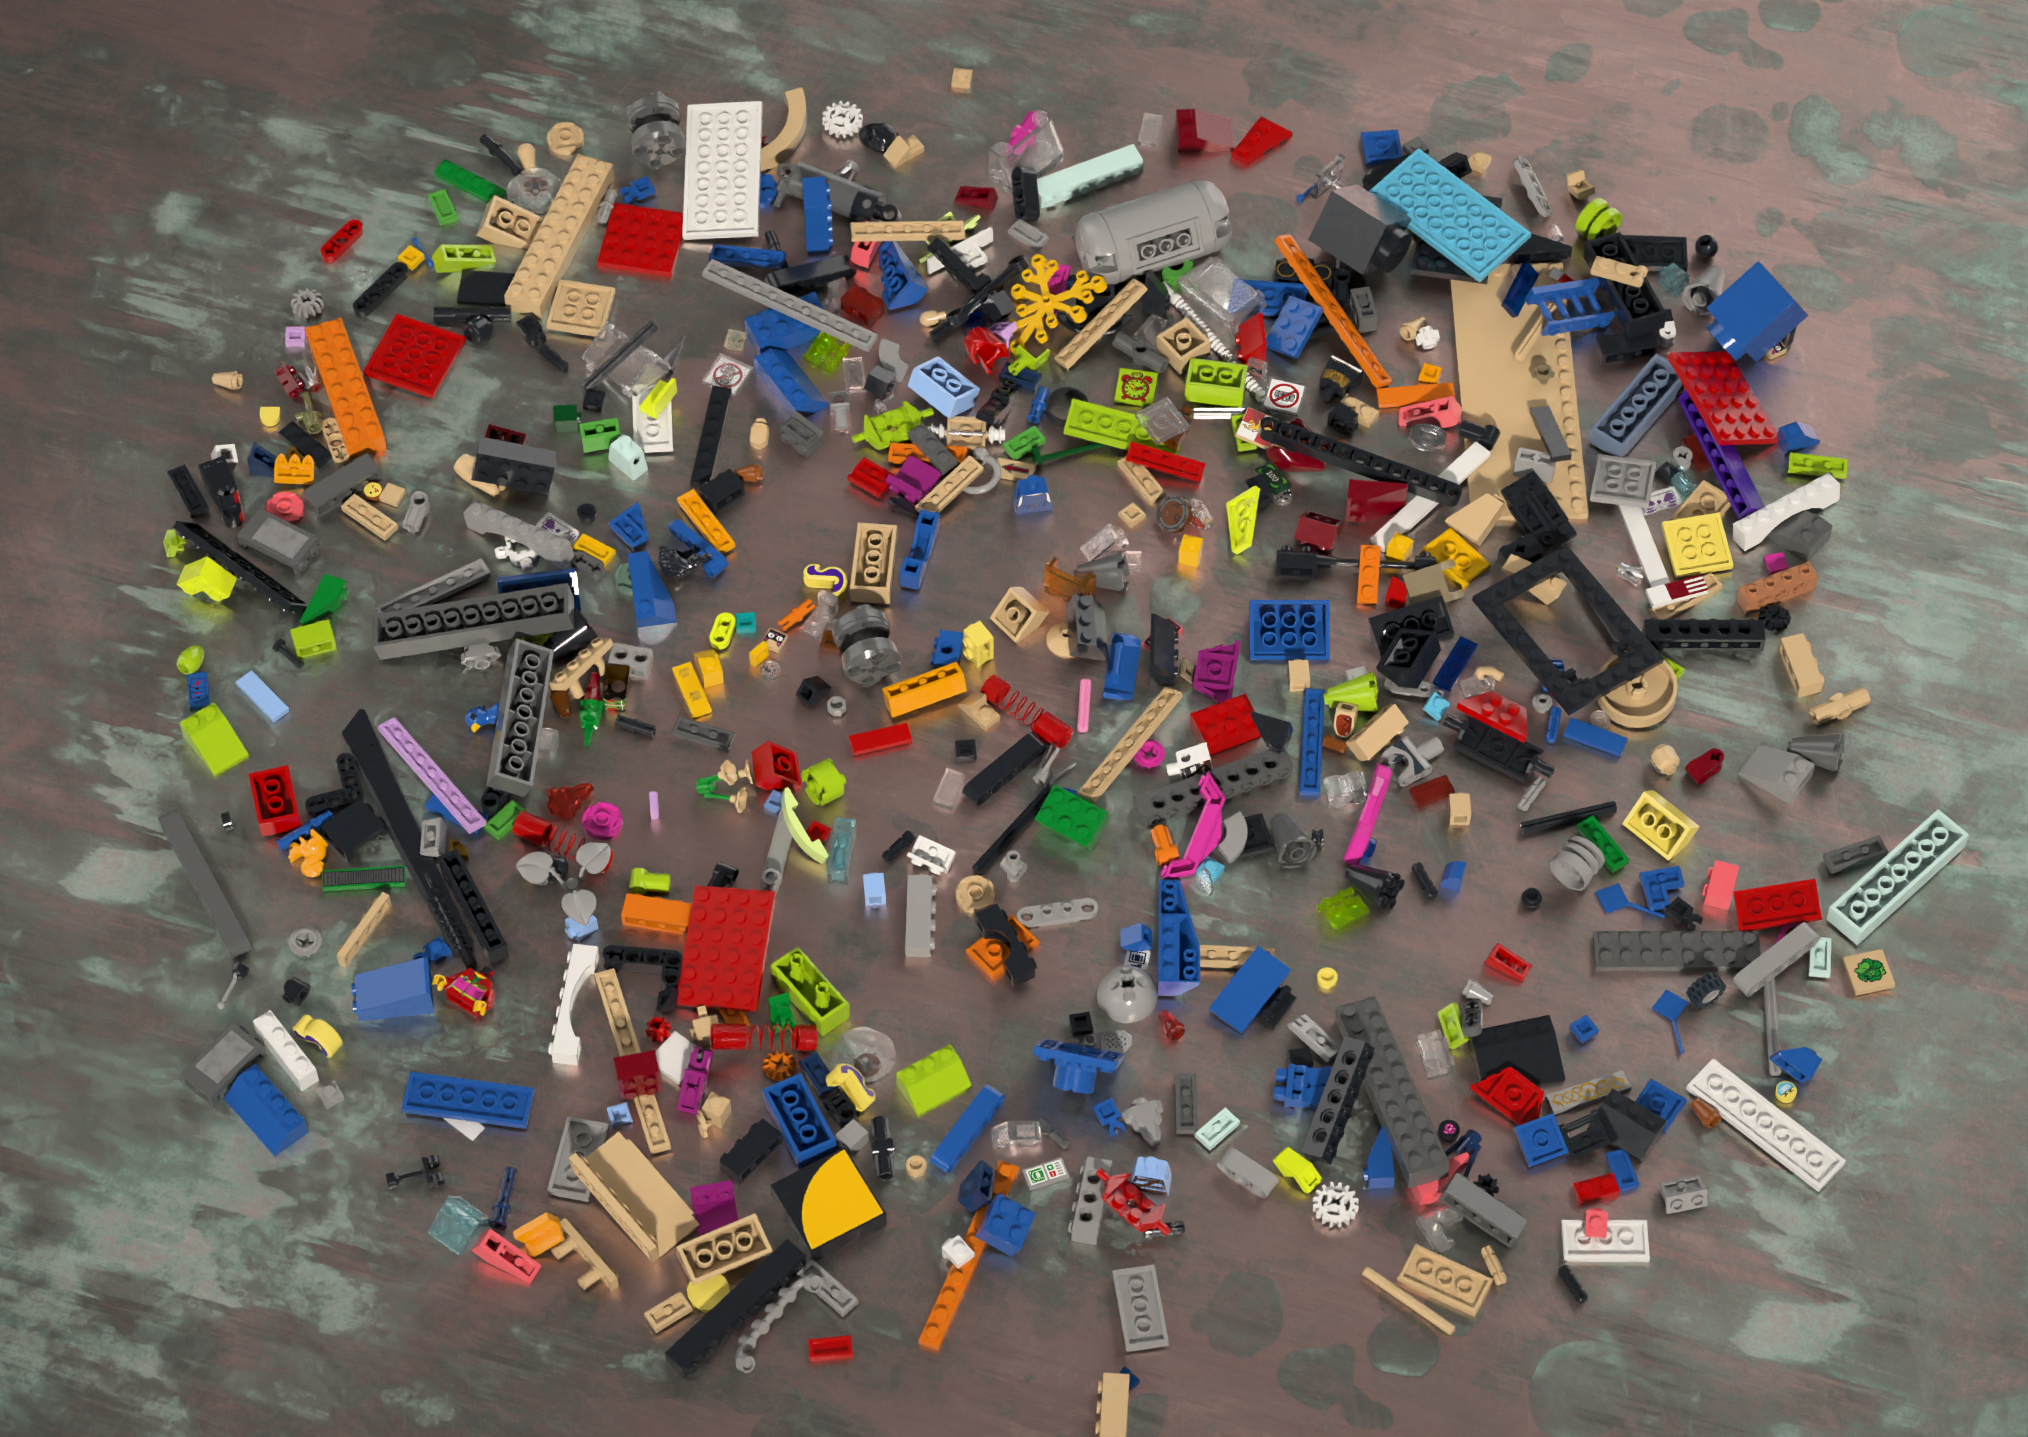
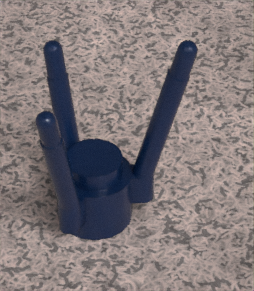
[1445,1129,1482,1178]

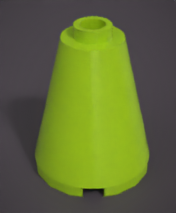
[1324,672,1380,712]

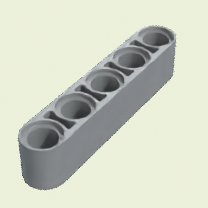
[1732,922,1821,997]

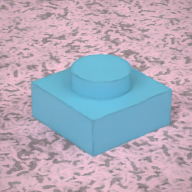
[1422,692,1450,721]
[1196,856,1225,884]

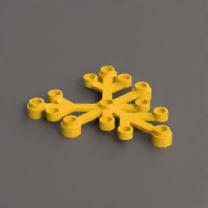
[1007,254,1107,355]

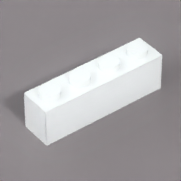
[253,1010,319,1092]

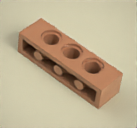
[1736,561,1818,615]

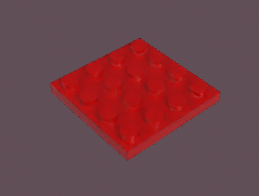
[597,203,683,277]
[363,314,466,399]

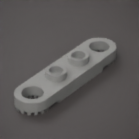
[1513,155,1553,217]
[1017,898,1098,928]

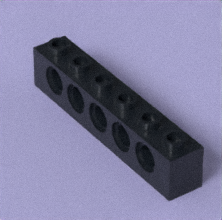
[1642,618,1766,651]
[438,849,509,965]
[1301,1036,1375,1165]

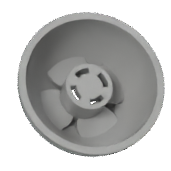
[1096,965,1158,1023]

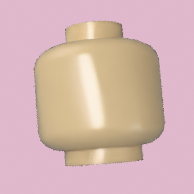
[1650,744,1680,775]

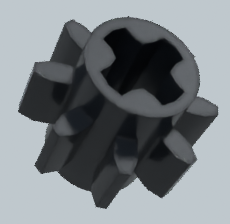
[1473,1174,1499,1197]

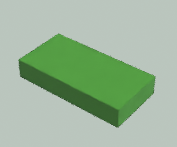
[428,189,459,226]
[484,799,527,840]

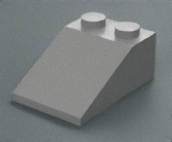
[1739,745,1815,805]

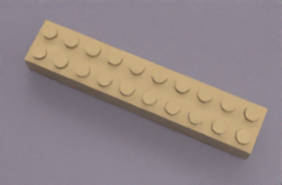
[504,154,614,320]

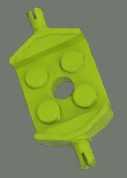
[851,401,934,450]

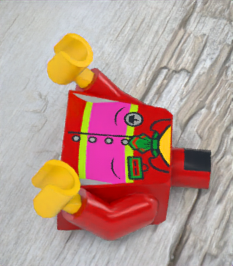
[432,966,495,1018]

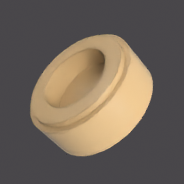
[905,1155,927,1177]

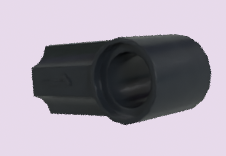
[1458,420,1501,451]
[707,861,739,888]

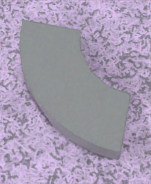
[879,338,909,383]
[1218,812,1247,864]

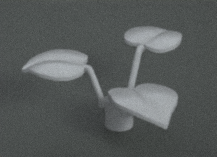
[516,842,611,926]

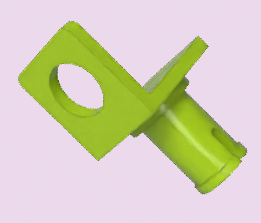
[1008,345,1050,376]

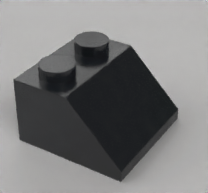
[1251,711,1293,754]

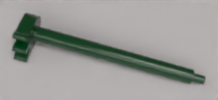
[1031,442,1109,468]

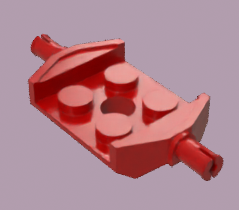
[1095,1167,1172,1236]

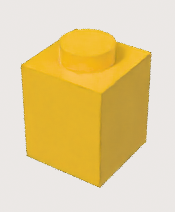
[1385,532,1414,561]
[1178,534,1203,567]

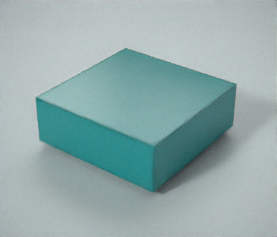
[735,612,756,634]

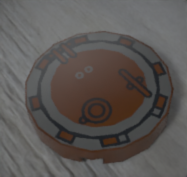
[1156,494,1192,534]

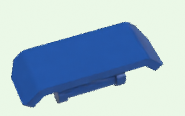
[1102,632,1141,700]

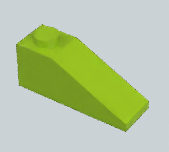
[432,244,496,273]

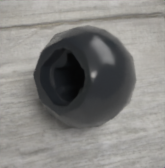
[1695,235,1719,258]

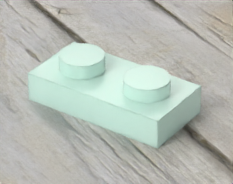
[1809,937,1831,978]
[1195,1108,1240,1151]

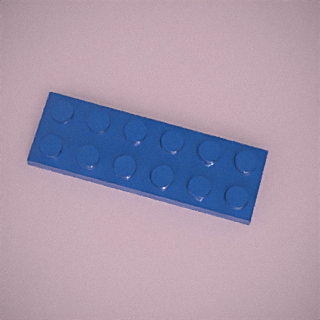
[402,1072,535,1129]

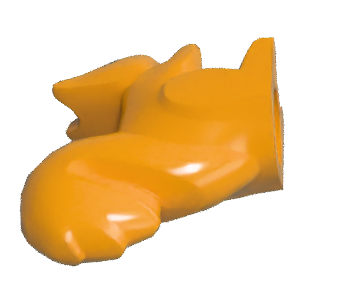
[288,829,328,878]

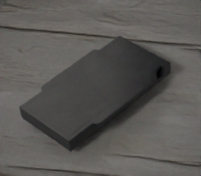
[1500,471,1577,555]

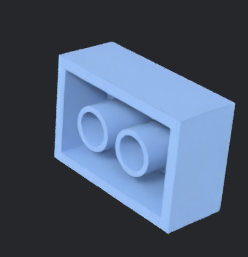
[908,356,980,419]

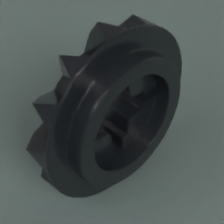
[1759,603,1791,632]

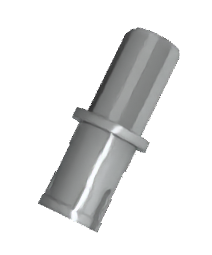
[596,189,618,224]

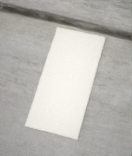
[443,1118,485,1141]

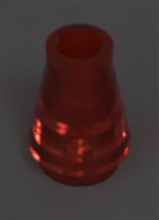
[1158,1010,1185,1040]

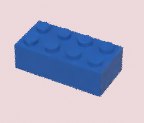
[802,177,833,255]
[744,292,828,355]
[762,1073,837,1169]

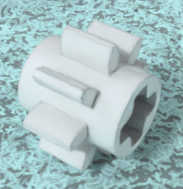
[1415,326,1440,349]

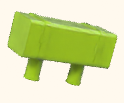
[770,947,850,1036]

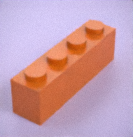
[621,893,692,935]

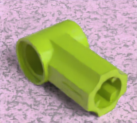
[629,868,670,895]

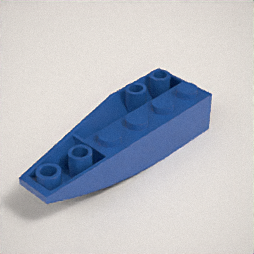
[1158,880,1200,996]

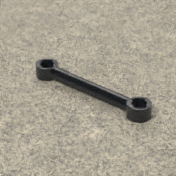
[946,255,1030,328]

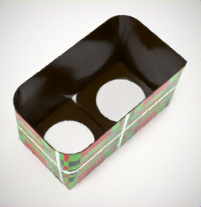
[603,665,630,711]

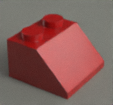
[1235,313,1267,368]
[751,741,802,792]

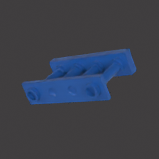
[1525,278,1615,336]

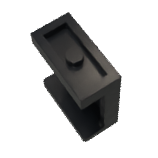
[321,799,387,863]

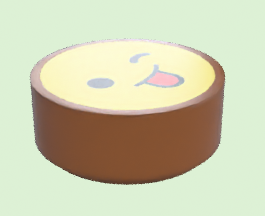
[363,482,383,502]

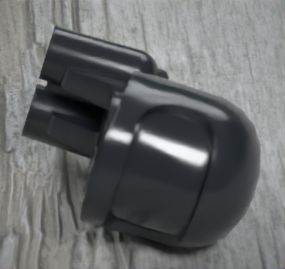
[532,852,569,886]

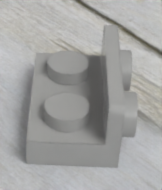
[1658,1174,1707,1214]

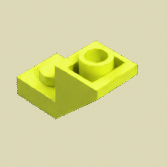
[1273,1147,1323,1193]

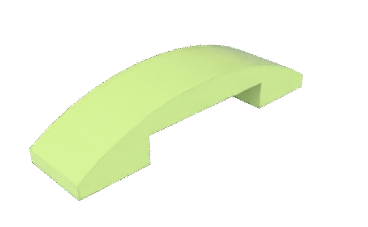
[781,787,829,864]

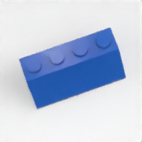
[754,349,829,418]
[497,568,581,611]
[224,1064,308,1157]

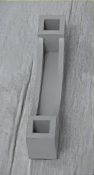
[463,500,574,570]

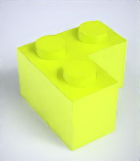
[176,556,237,602]

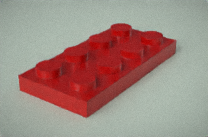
[1733,879,1822,931]

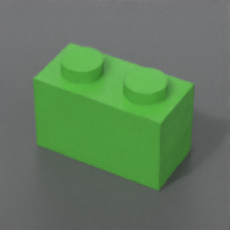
[579,418,621,453]

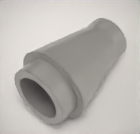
[1462,979,1494,1006]

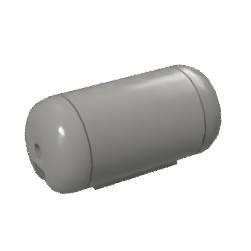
[1074,179,1232,285]

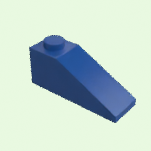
[1363,1126,1395,1189]

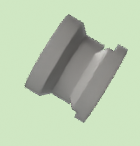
[1671,446,1692,471]

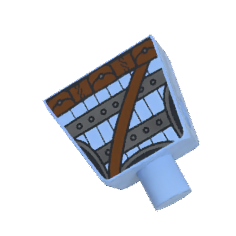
[1130,1156,1172,1196]

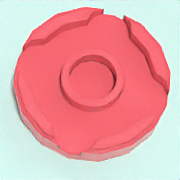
[265,491,305,525]

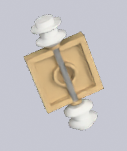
[928,416,1005,453]

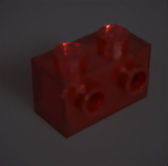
[840,284,885,328]

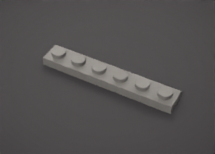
[375,558,491,614]

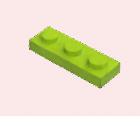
[1788,452,1848,479]

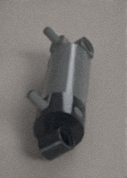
[773,161,902,222]

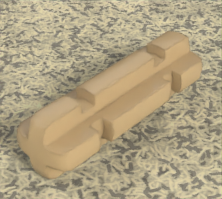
[1481,1245,1507,1286]

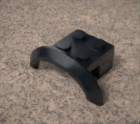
[1056,284,1133,335]

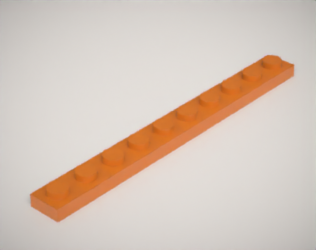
[1274,234,1393,388]
[919,1160,1019,1351]

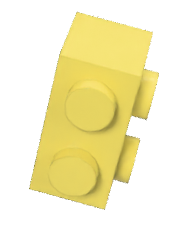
[963,621,994,668]

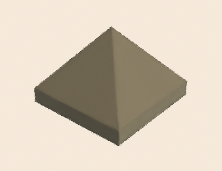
[1178,657,1196,684]

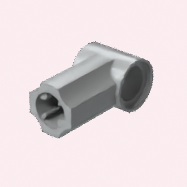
[402,491,430,533]

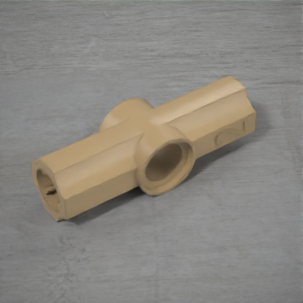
[1809,687,1871,725]

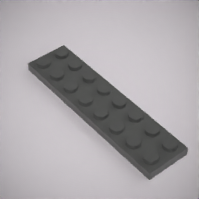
[1593,931,1761,971]

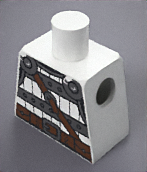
[1166,742,1213,780]

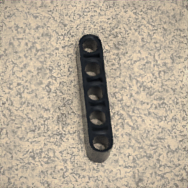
[765,255,857,294]
[962,731,1047,806]

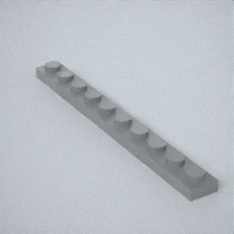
[702,259,878,352]

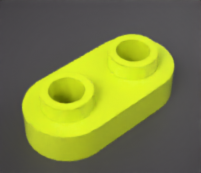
[709,612,736,650]

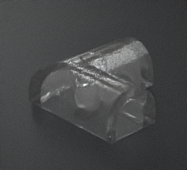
[1415,1204,1463,1254]

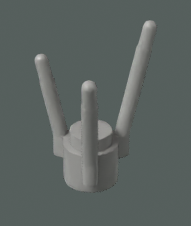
[1033,744,1076,787]

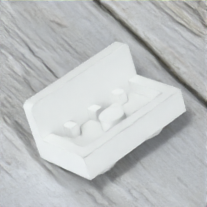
[907,835,957,875]

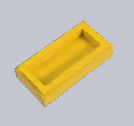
[572,533,616,567]

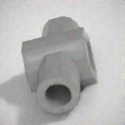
[1000,850,1027,883]

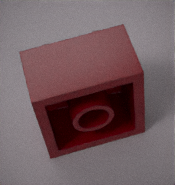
[613,1050,662,1099]

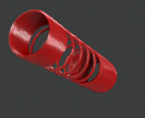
[981,674,1073,749]
[512,811,614,874]
[710,1023,818,1051]

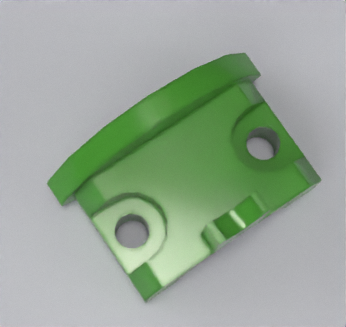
[1162,260,1193,292]

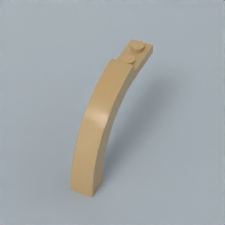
[761,87,807,174]

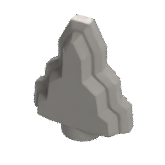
[461,642,501,669]
[1121,1098,1163,1147]

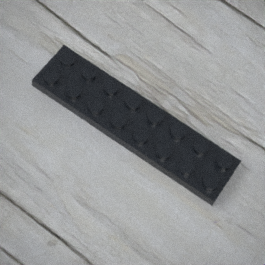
[173,521,308,614]

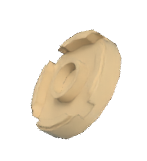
[547,122,584,155]
[955,875,996,914]

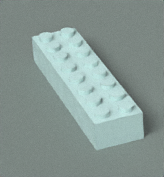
[1826,809,1969,945]

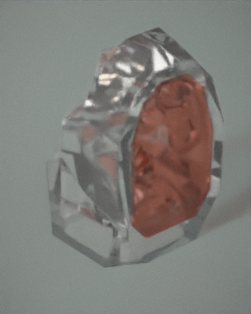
[1189,498,1213,530]

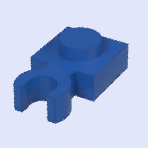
[620,176,656,203]
[413,936,452,965]
[1092,1098,1125,1138]

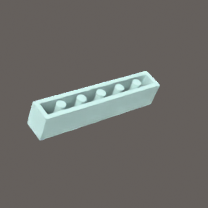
[1037,144,1143,209]

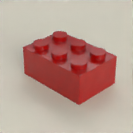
[1190,693,1261,756]
[248,765,302,837]

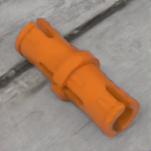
[777,598,816,632]

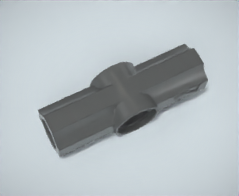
[1113,331,1169,374]

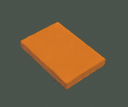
[966,914,1040,980]

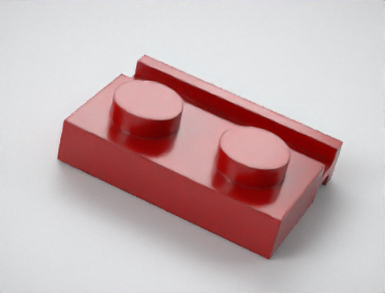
[847,457,896,499]

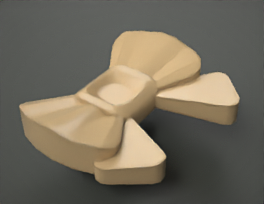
[696,1110,711,1138]

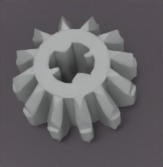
[291,288,324,321]

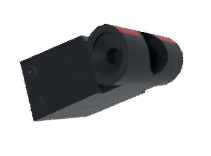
[198,455,245,528]

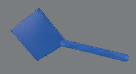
[1595,883,1665,918]
[1652,989,1689,1054]

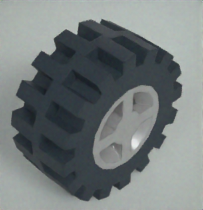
[1686,972,1726,1009]

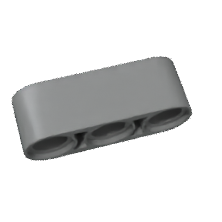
[1217,1147,1279,1199]

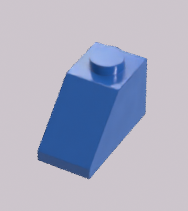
[1777,421,1820,455]
[1769,1047,1822,1084]

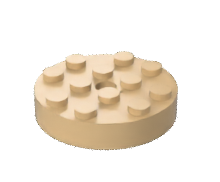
[1597,651,1678,728]

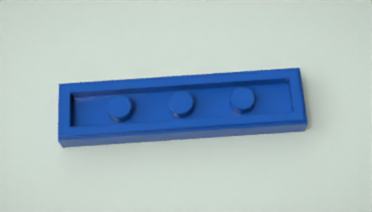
[709,244,786,270]

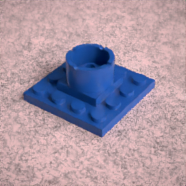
[1033,1038,1125,1094]

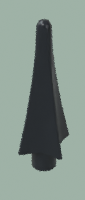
[887,495,920,519]

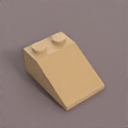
[476,195,544,250]

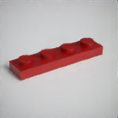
[1125,441,1206,483]

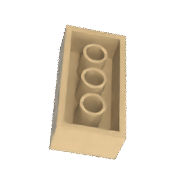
[850,523,898,604]

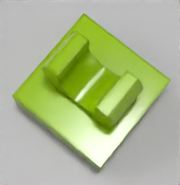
[163,530,186,557]

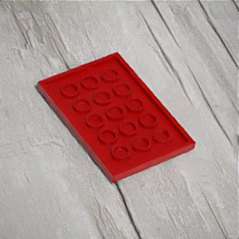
[1667,351,1779,445]
[677,885,777,1012]

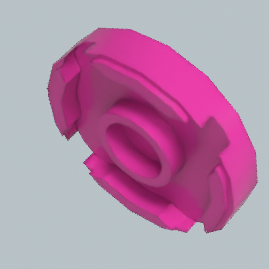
[582,802,623,840]

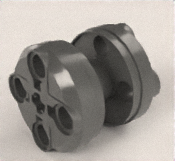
[625,91,686,170]
[831,604,901,687]

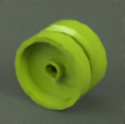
[1575,198,1623,241]

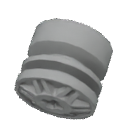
[1550,836,1605,891]

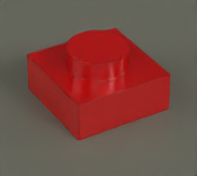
[806,820,832,845]

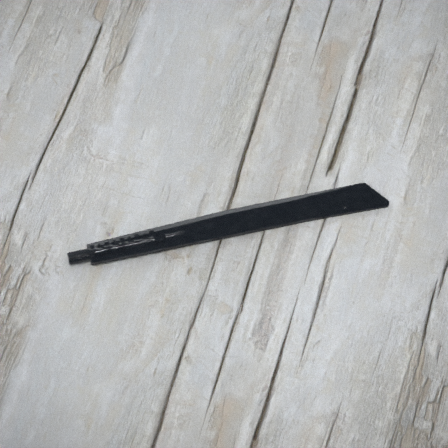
[342,709,477,969]

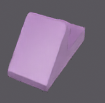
[988,322,1018,348]

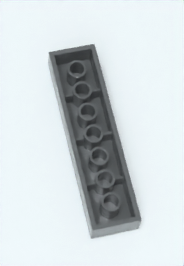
[486,639,554,797]

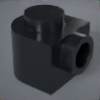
[282,977,310,1006]

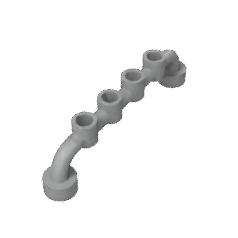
[735,1274,822,1373]

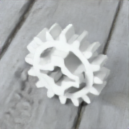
[822,101,863,138]
[1312,1182,1359,1228]

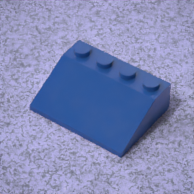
[1249,600,1330,660]

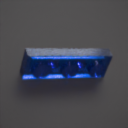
[1501,262,1539,318]
[1433,636,1478,692]

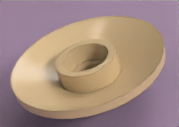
[1046,623,1072,657]

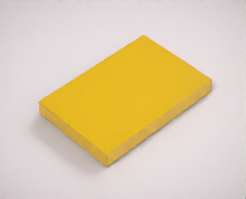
[1422,527,1491,589]

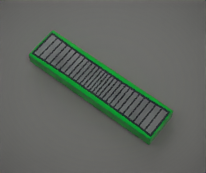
[322,866,405,892]

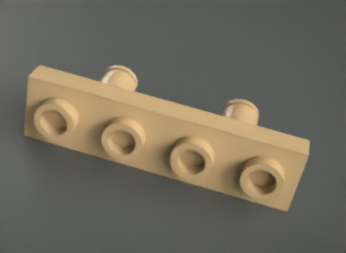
[549,637,614,699]
[551,1218,619,1291]

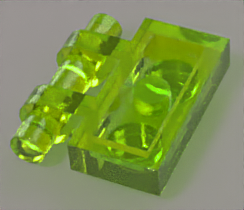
[803,332,851,374]
[1316,887,1369,933]

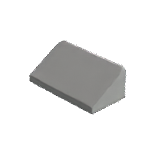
[420,817,447,857]

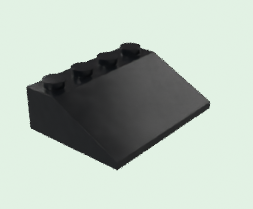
[1467,1015,1565,1086]

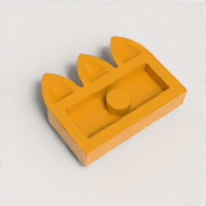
[274,453,314,485]

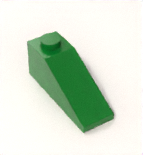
[300,574,349,626]

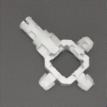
[494,529,572,572]

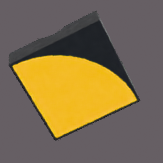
[770,1147,887,1261]

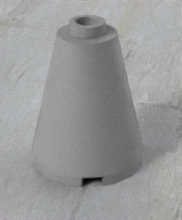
[1682,266,1725,315]

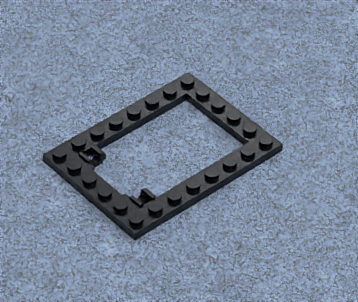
[1472,545,1664,715]

